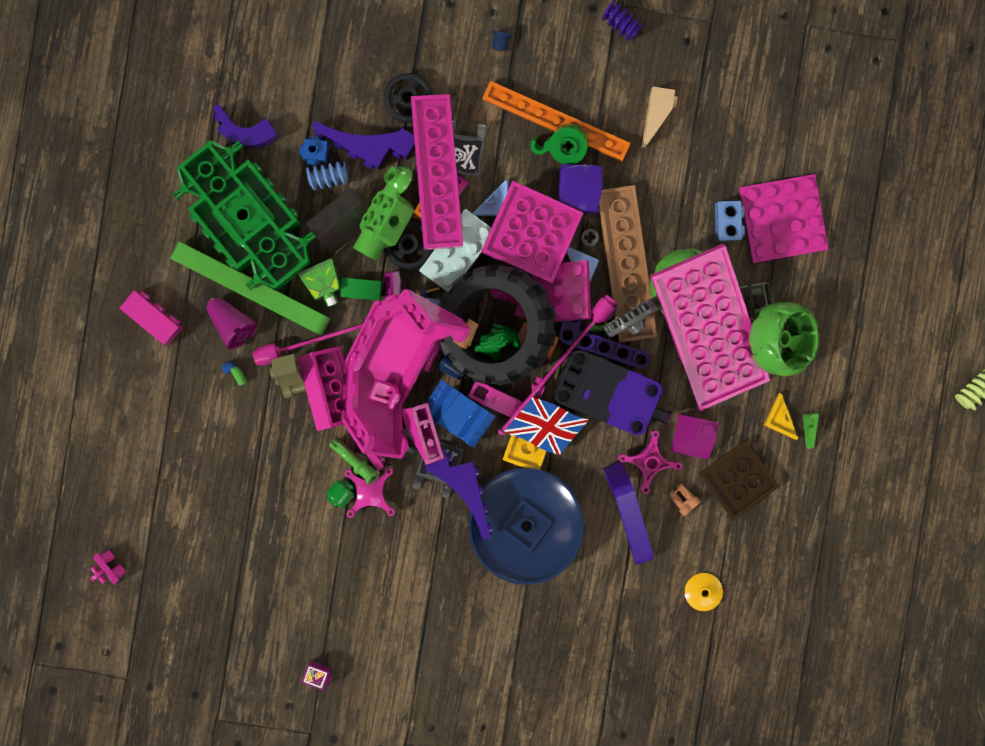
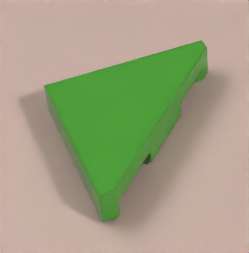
[803,413,819,449]

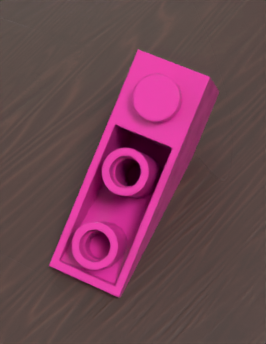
[468,382,524,417]

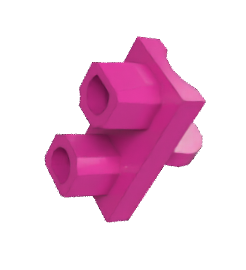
[91,550,126,585]

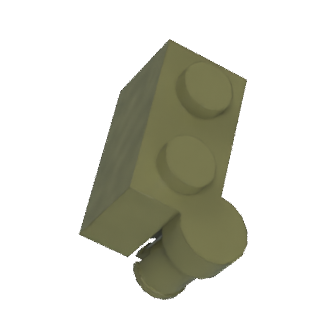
[269,354,306,398]

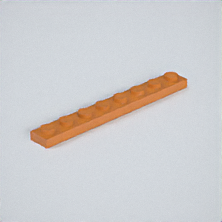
[482,81,630,162]

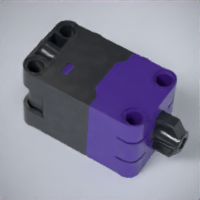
[553,350,672,436]

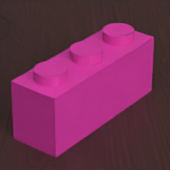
[119,290,183,345]

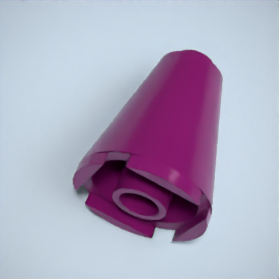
[206,297,258,350]

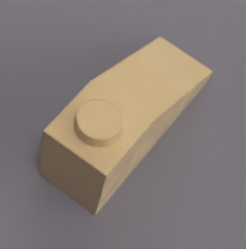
[642,87,678,148]

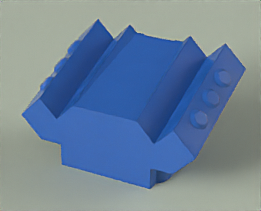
[426,380,496,448]

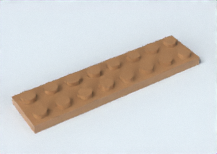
[598,185,657,343]

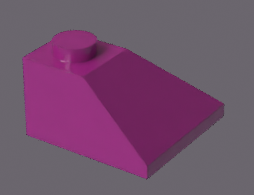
[671,414,719,459]

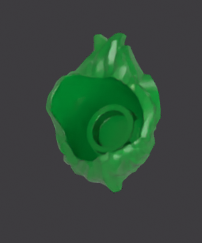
[474,324,520,360]

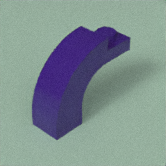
[213,104,280,148]

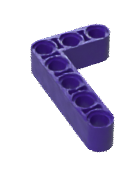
[558,320,650,368]
[603,462,654,565]

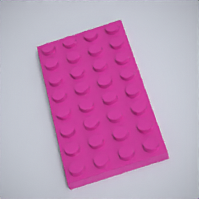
[650,244,770,411]

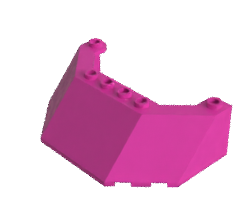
[341,289,471,459]

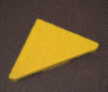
[764,393,798,440]

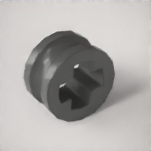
[581,229,599,246]

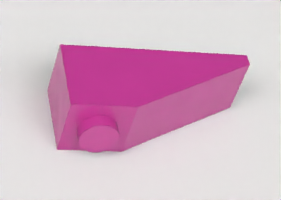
[401,403,444,465]

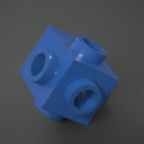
[300,137,329,165]

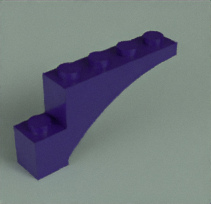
[312,121,415,170]
[424,449,493,540]

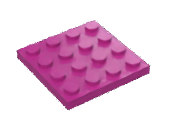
[739,174,829,263]
[481,181,583,284]

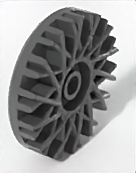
[604,297,659,337]

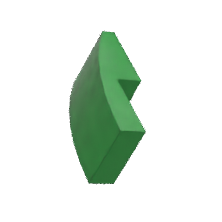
[340,278,383,300]

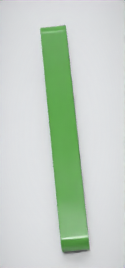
[170,241,331,335]

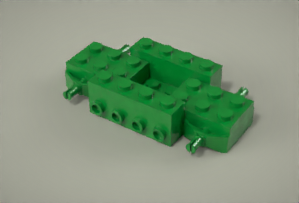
[172,140,316,291]

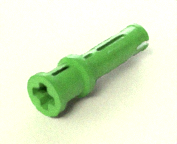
[329,437,380,485]

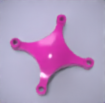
[618,430,682,494]
[345,467,395,518]

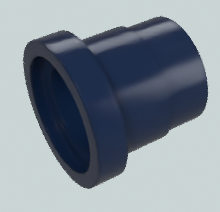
[492,30,512,52]

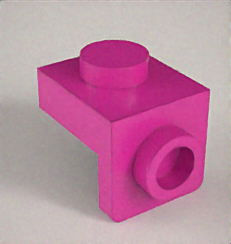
[369,379,401,410]

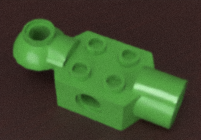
[353,166,414,261]

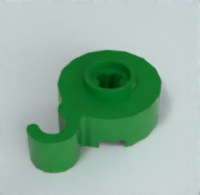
[530,123,589,165]

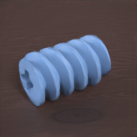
[306,161,348,190]

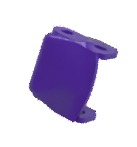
[557,164,603,214]

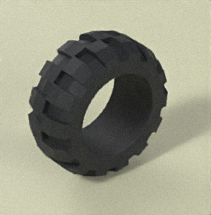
[439,266,557,385]

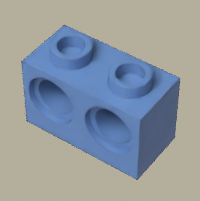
[715,201,745,242]

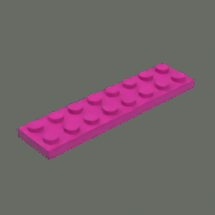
[411,94,463,250]

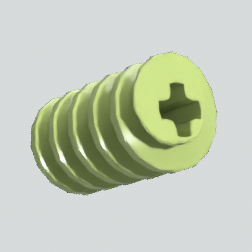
[955,369,985,410]

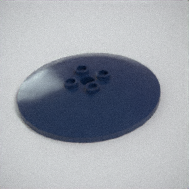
[468,468,584,585]

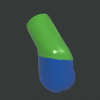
[222,361,247,386]

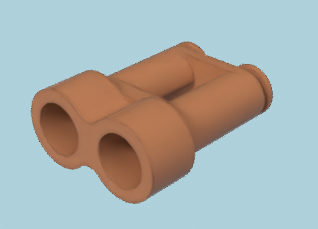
[668,483,701,516]

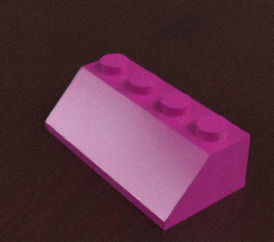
[298,346,345,431]

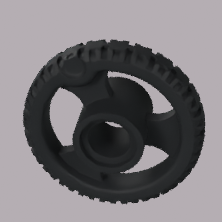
[383,73,433,123]
[384,220,433,270]

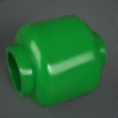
[326,480,355,508]

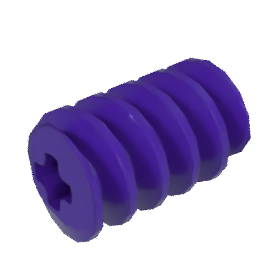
[602,0,644,41]

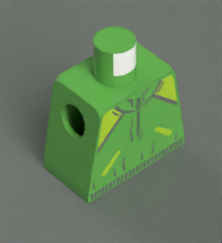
[298,258,341,307]

